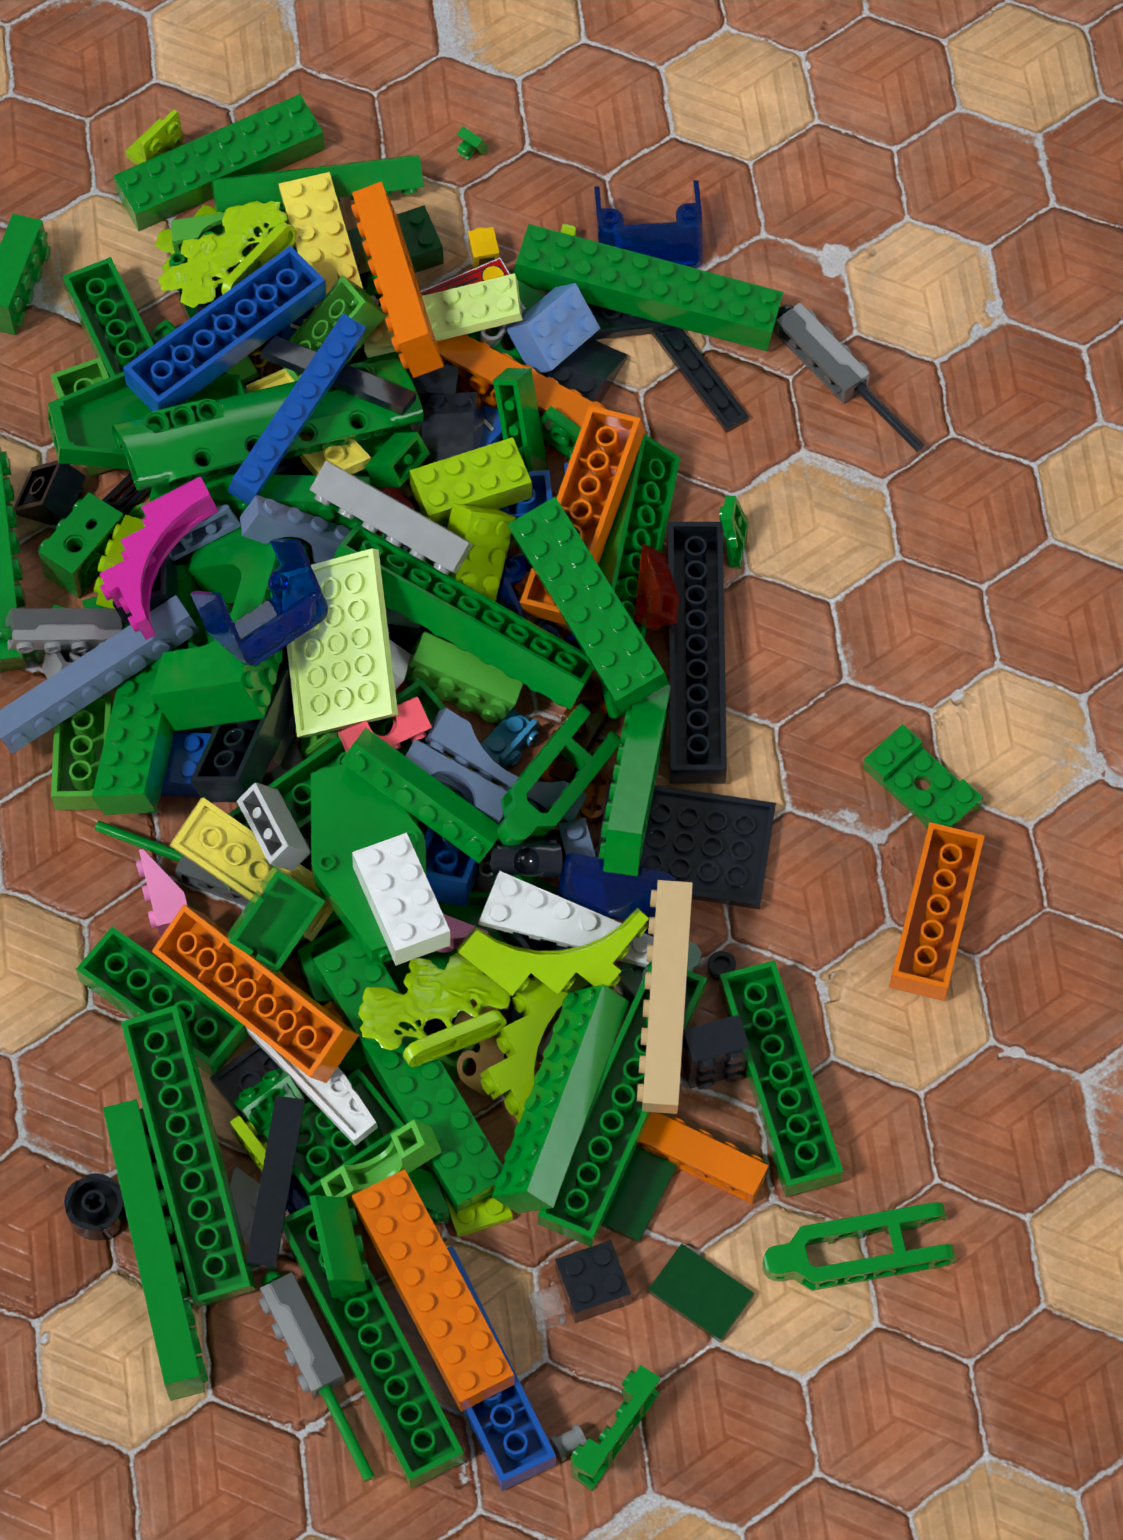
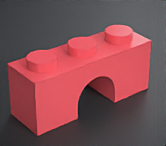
[337,697,432,753]

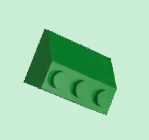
[309,1195,370,1298]

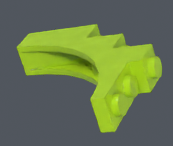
[457,908,649,996]
[480,972,590,1123]

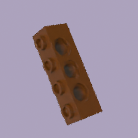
[538,679,610,783]

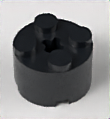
[64,1173,127,1241]

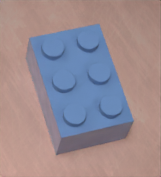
[506,283,600,373]

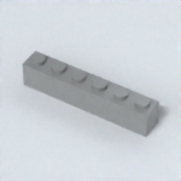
[310,461,473,575]

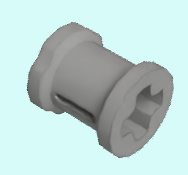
[550,1424,587,1462]

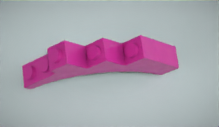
[99,476,218,640]

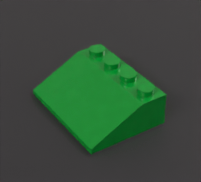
[263,1069,404,1201]

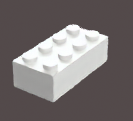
[352,833,450,965]

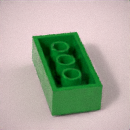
[0,213,51,335]

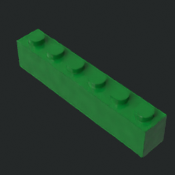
[340,727,499,863]

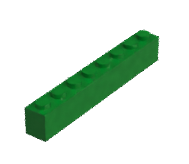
[211,154,424,213]

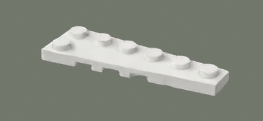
[478,871,654,968]
[245,1027,378,1146]

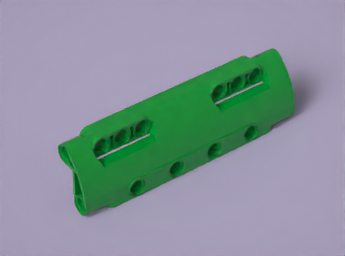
[112,358,424,490]

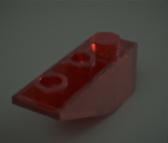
[634,544,679,630]

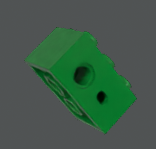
[38,492,124,599]

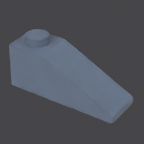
[168,504,241,562]

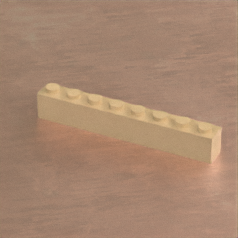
[637,880,693,1114]

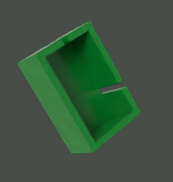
[227,866,325,973]

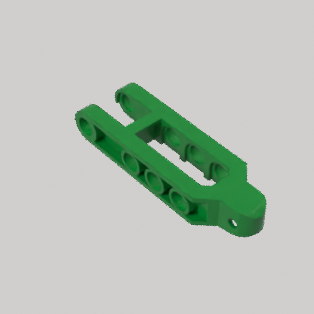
[497,703,621,846]
[762,1202,957,1291]

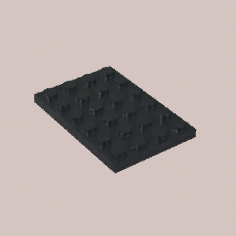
[596,779,776,909]

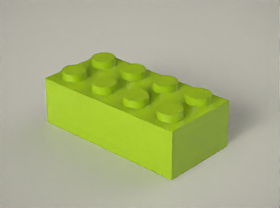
[410,437,532,527]
[447,503,516,601]

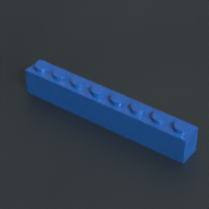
[228,314,366,505]

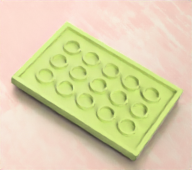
[279,548,398,738]

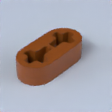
[580,770,610,824]

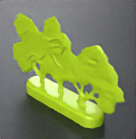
[158,201,297,308]
[358,952,514,1067]

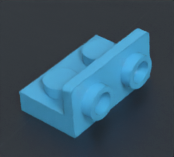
[481,709,539,770]

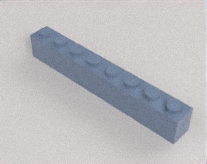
[0,595,200,754]

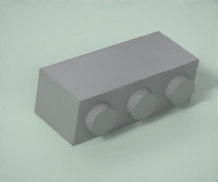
[237,782,311,871]

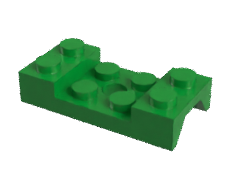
[862,724,983,828]
[570,1365,661,1491]

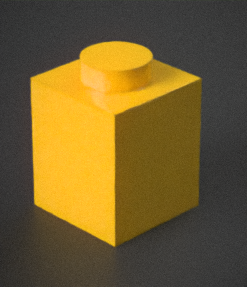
[468,227,500,268]

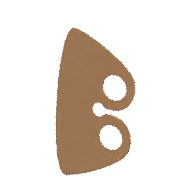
[454,1000,504,1100]

